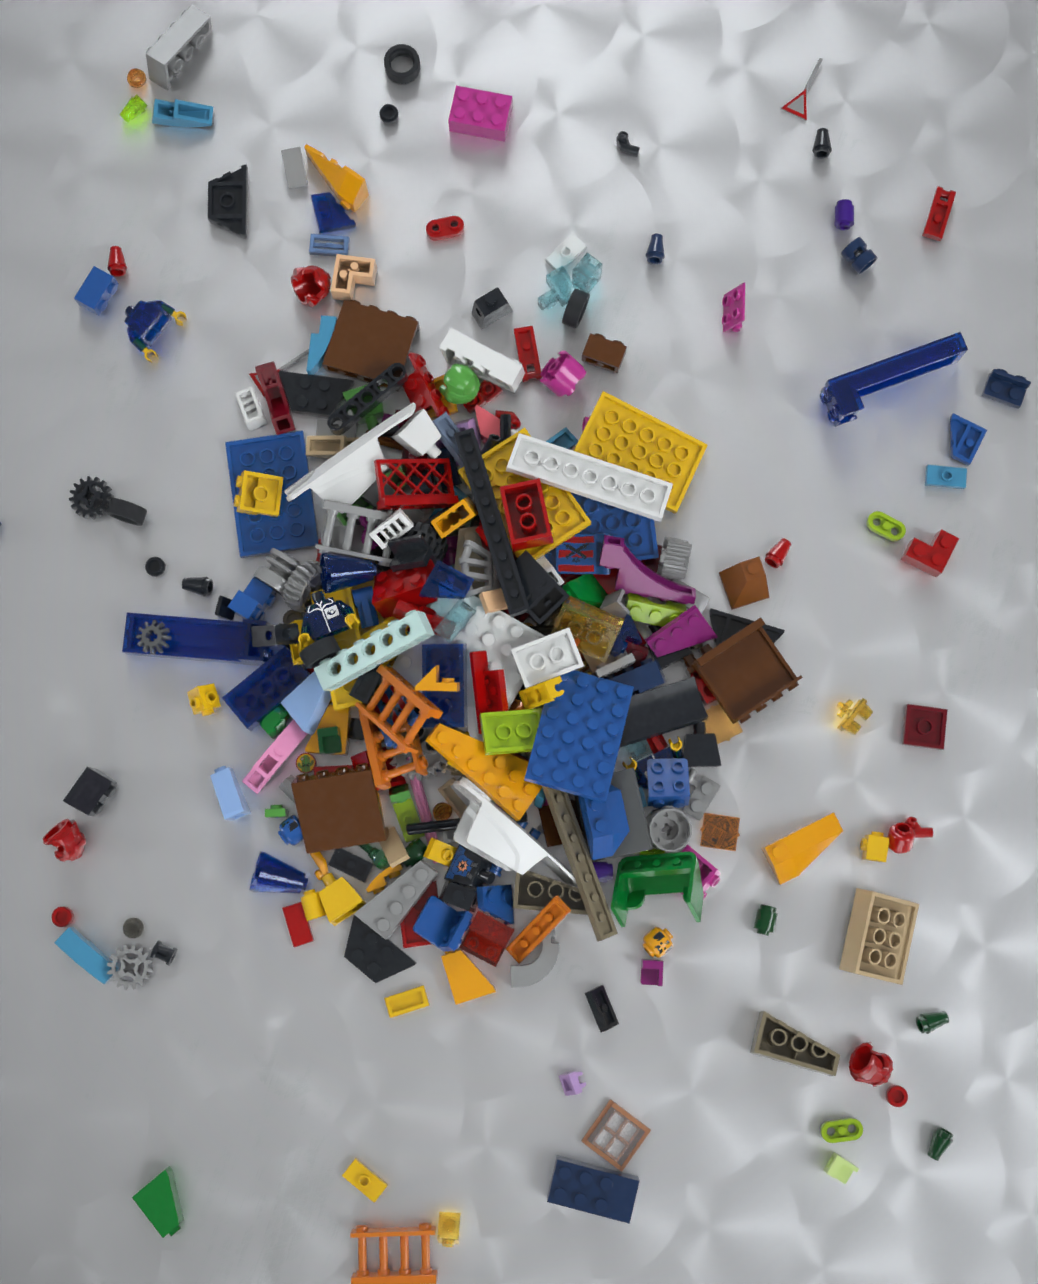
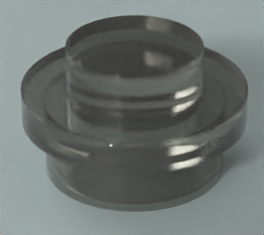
[123,918,144,938]

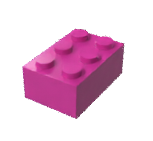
[448,85,513,142]

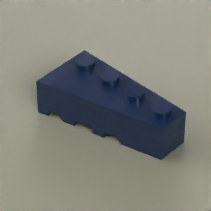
[605,658,667,696]

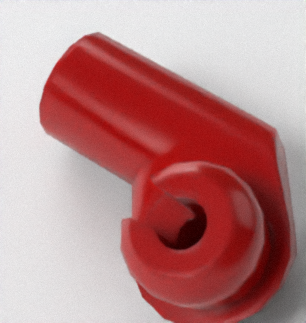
[495,410,521,430]
[905,817,933,838]

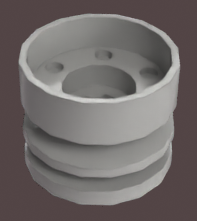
[253,548,300,596]
[646,808,692,852]

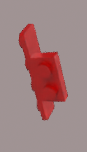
[402,352,450,418]
[469,650,508,735]

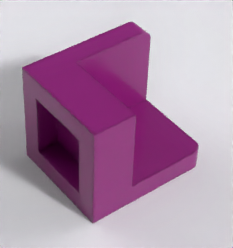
[640,959,664,986]

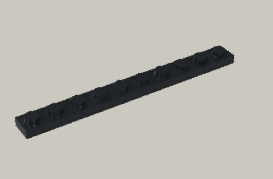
[454,428,531,617]

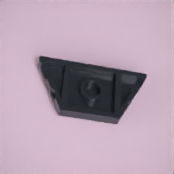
[208,164,248,238]
[279,371,354,417]
[709,608,785,647]
[344,915,417,983]

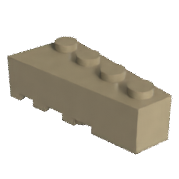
[513,871,588,915]
[750,1011,840,1076]

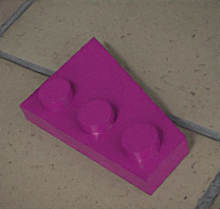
[645,605,717,657]

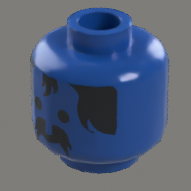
[278,815,303,845]

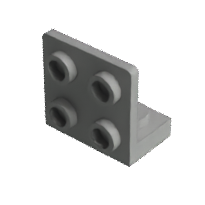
[579,629,635,678]

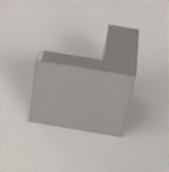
[600,589,630,623]

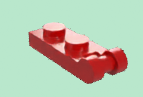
[922,186,956,241]
[514,326,542,383]

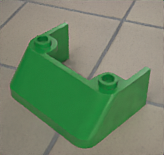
[611,852,704,927]

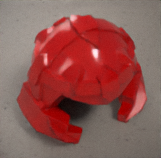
[291,265,331,308]
[43,819,86,862]
[849,1042,894,1087]

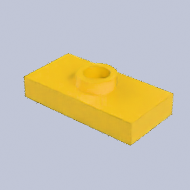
[423,837,457,867]
[342,1158,388,1203]

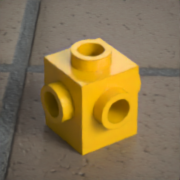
[187,683,221,716]

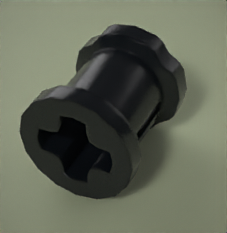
[150,940,178,966]

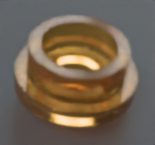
[127,68,146,88]
[433,802,452,821]

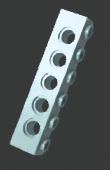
[314,610,435,691]

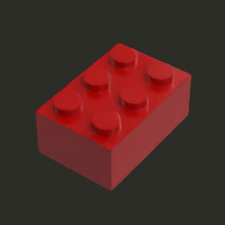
[500,478,554,552]
[372,559,440,619]

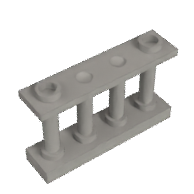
[315,500,403,567]

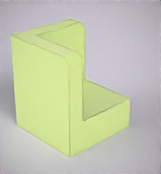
[823,1152,859,1184]

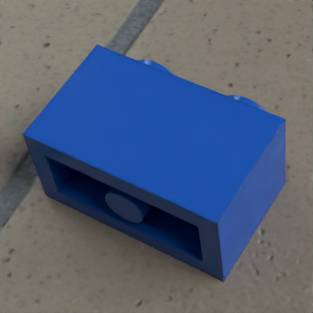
[74,266,119,316]

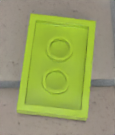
[479,708,542,756]

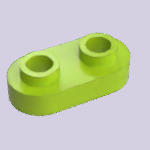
[866,511,906,542]
[820,1117,863,1143]

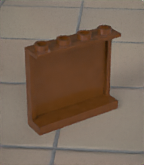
[322,300,420,392]
[692,617,803,724]
[291,763,389,854]

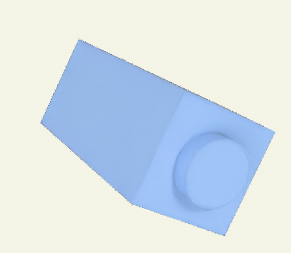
[281,671,331,736]
[210,766,251,821]

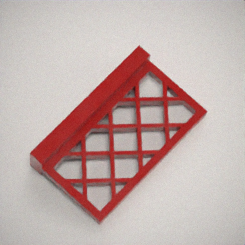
[374,458,459,510]

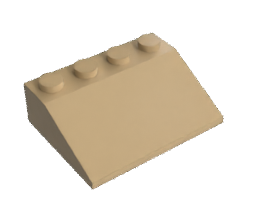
[839,888,919,985]

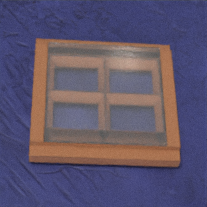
[581,1099,651,1172]

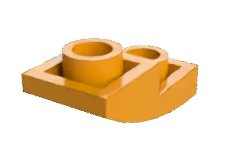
[366,863,404,895]

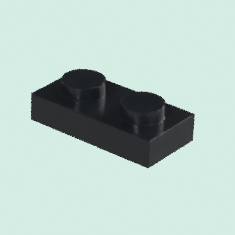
[328,848,374,883]
[585,985,619,1032]

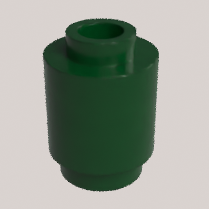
[402,838,427,868]
[754,904,778,936]

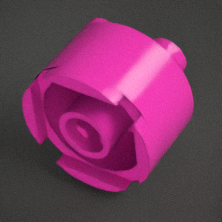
[540,351,586,397]

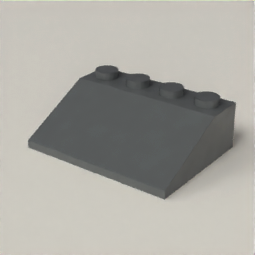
[574,768,653,862]

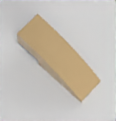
[306,435,359,459]

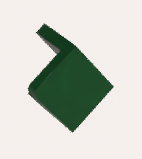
[317,726,342,755]

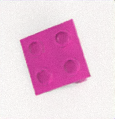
[722,283,745,332]

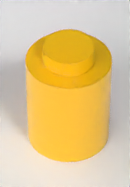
[300,889,326,921]

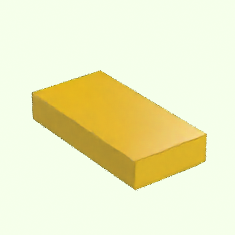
[384,985,430,1018]

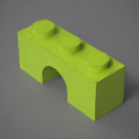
[624,593,687,627]

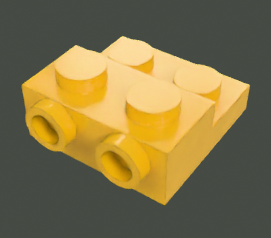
[233,470,283,517]

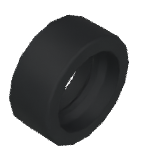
[384,44,420,84]
[562,288,590,328]
[106,498,147,526]
[299,636,341,669]

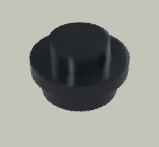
[379,104,399,124]
[145,557,165,577]

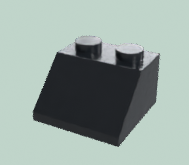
[63,767,117,816]

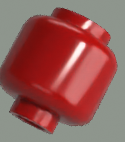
[887,823,915,854]

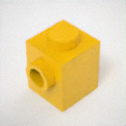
[860,831,889,863]

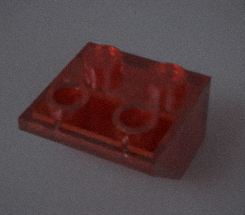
[459,910,515,967]

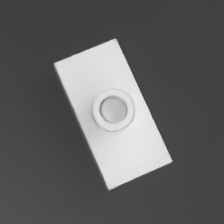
[546,233,587,274]

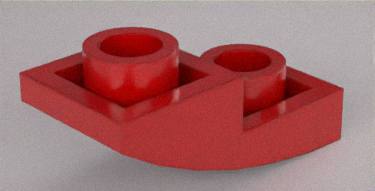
[463,380,503,414]

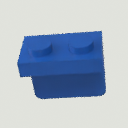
[647,758,690,808]
[413,896,473,952]

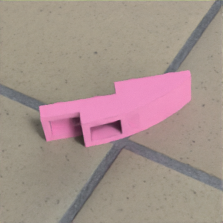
[242,719,308,794]

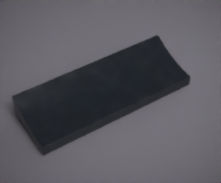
[619,677,708,748]

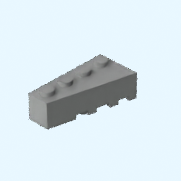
[146,5,212,91]
[354,860,439,940]

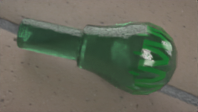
[358,844,390,870]

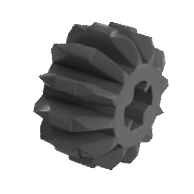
[136,620,172,655]

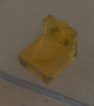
[437,1212,461,1247]

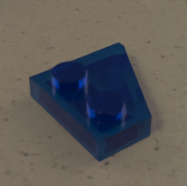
[311,192,356,234]
[419,560,474,599]

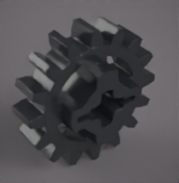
[69,476,114,520]

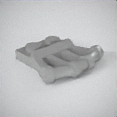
[459,540,501,598]

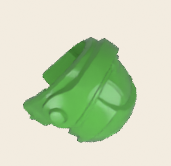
[439,364,480,404]

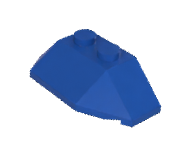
[578,784,630,860]

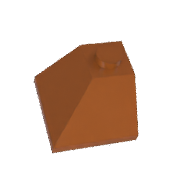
[719,557,770,610]

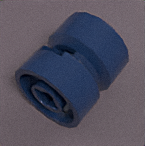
[841,237,878,275]

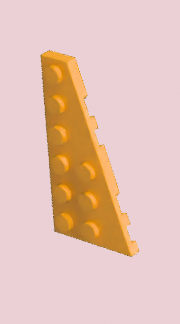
[425,723,542,821]

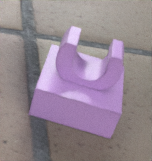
[559,1071,586,1096]

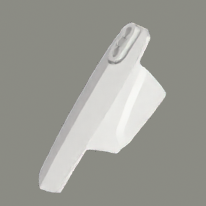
[284,402,416,513]
[453,777,577,885]

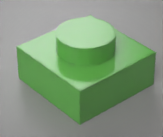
[389,783,411,803]
[265,805,288,818]

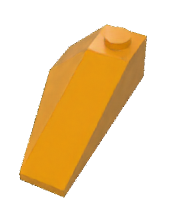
[304,144,369,212]
[761,812,843,885]

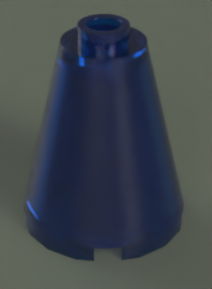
[320,553,377,594]
[249,851,308,893]

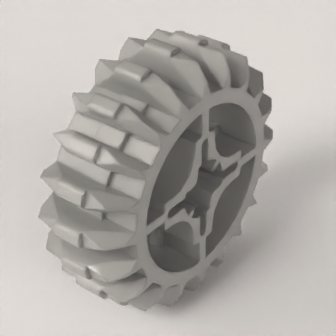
[283,560,330,613]

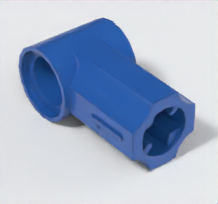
[352,586,379,628]

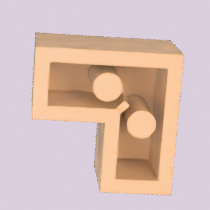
[331,254,377,301]

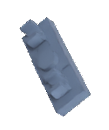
[432,412,464,468]

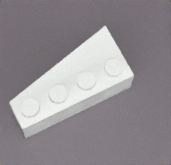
[439,328,525,393]

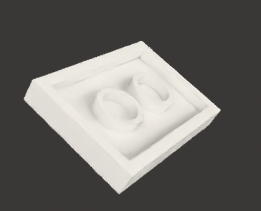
[511,627,584,688]

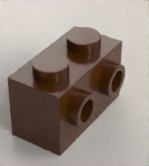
[581,333,627,374]

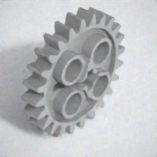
[386,714,448,781]

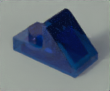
[609,614,642,657]

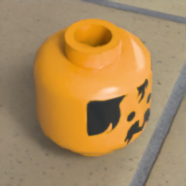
[642,927,673,958]

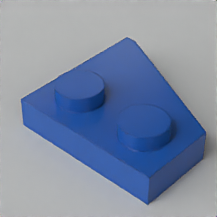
[950,413,987,466]
[477,884,514,925]

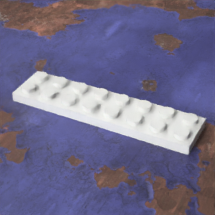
[506,433,673,522]

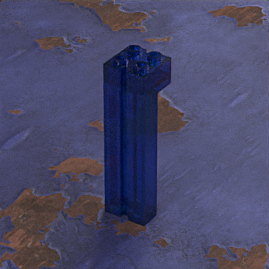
[820,332,968,427]
[122,612,274,666]

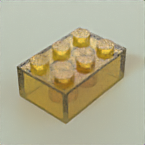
[551,596,624,663]

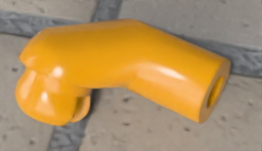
[310,852,329,880]

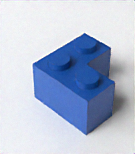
[228,577,276,626]

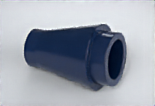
[646,233,665,264]

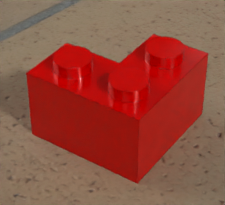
[900,529,959,577]

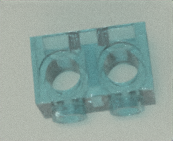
[572,252,603,293]

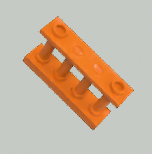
[355,664,443,754]
[358,708,428,790]
[350,1223,438,1284]

